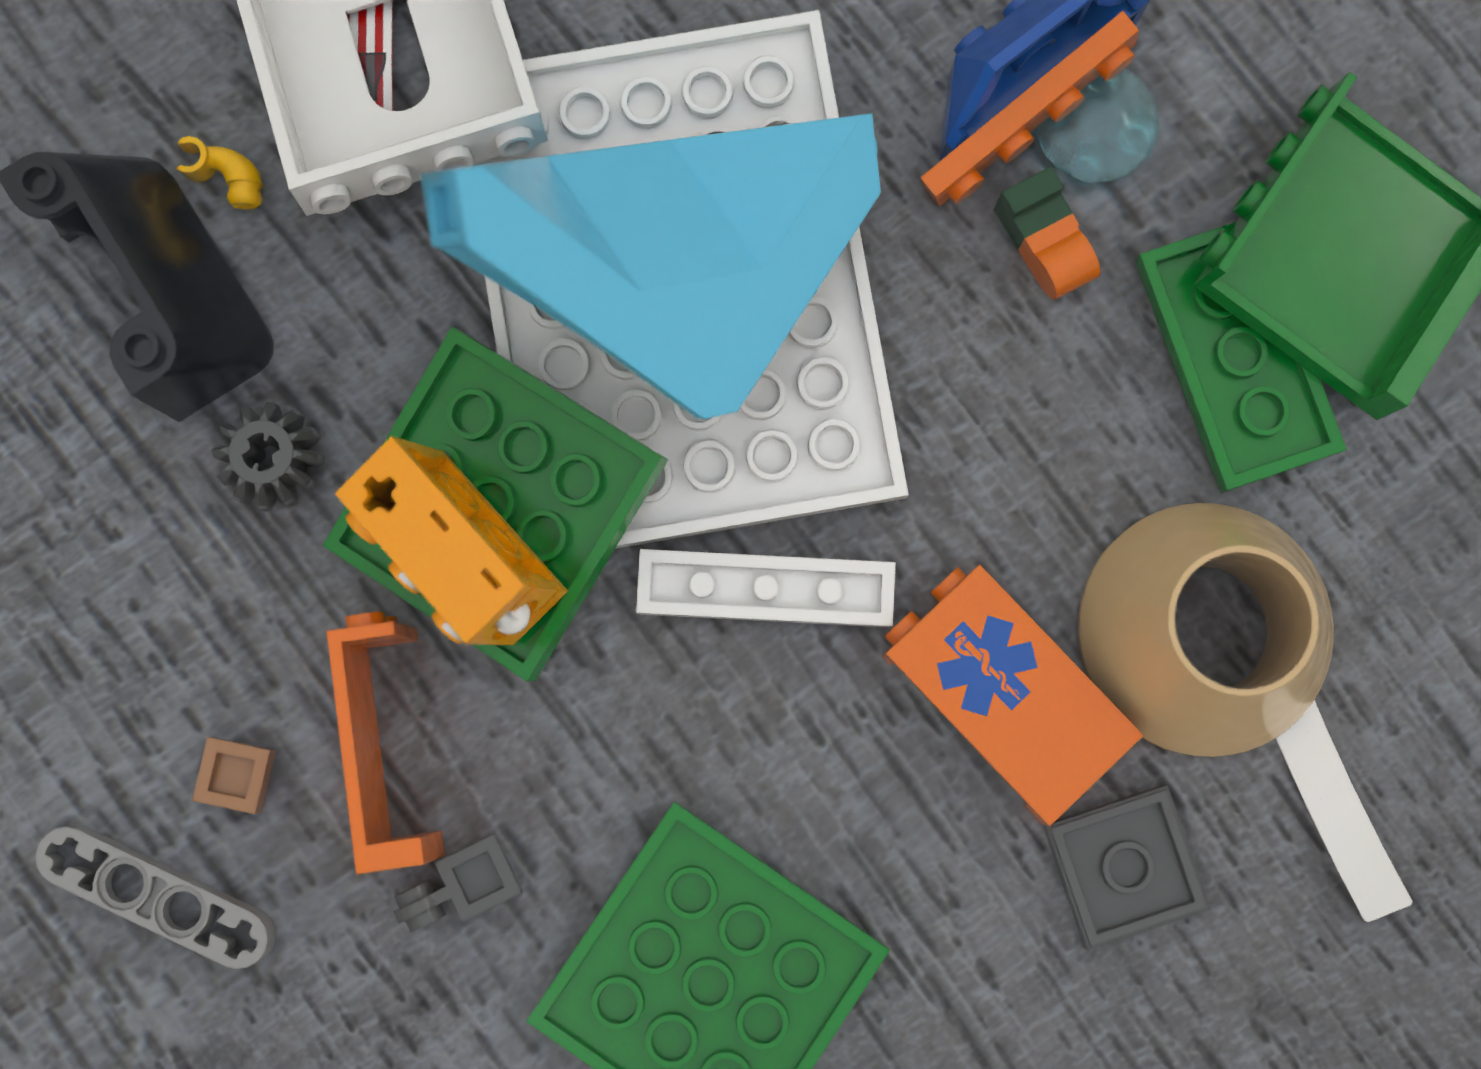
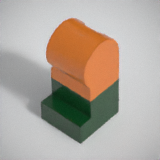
[993,166,1101,300]

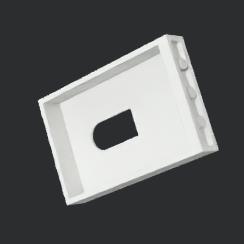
[237,0,548,216]

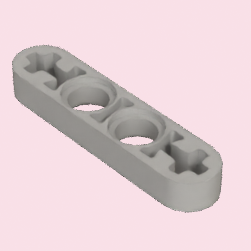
[35,825,276,969]

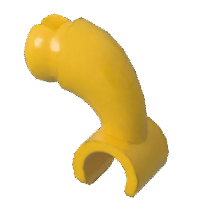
[176,136,264,210]

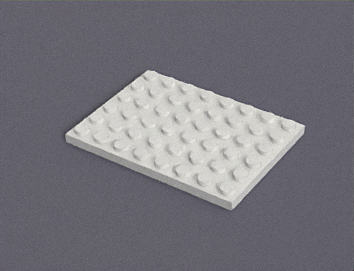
[473,10,909,549]

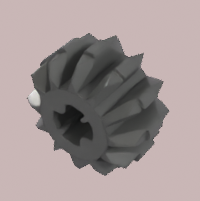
[211,402,325,511]

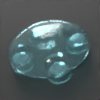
[1035,68,1159,186]

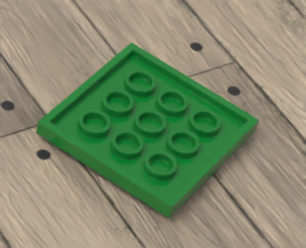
[322,326,669,682]
[526,801,890,1069]

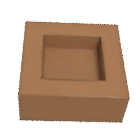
[192,737,276,814]

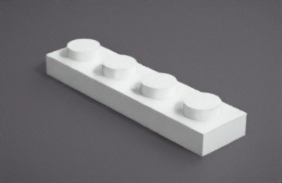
[636,549,896,628]

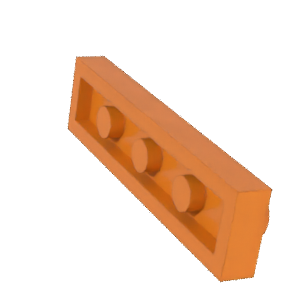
[920,11,1139,207]

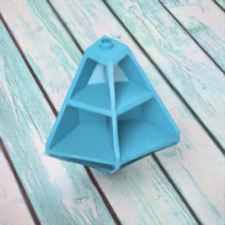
[420,113,881,419]

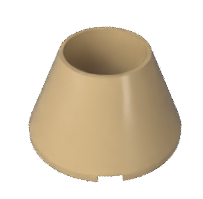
[1078,503,1334,757]

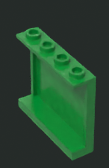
[1193,72,1481,420]

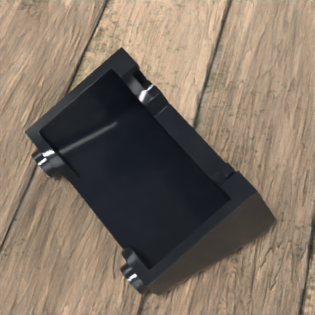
[0,152,274,422]

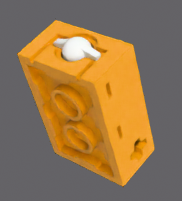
[334,436,568,645]

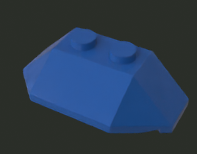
[939,0,1150,161]

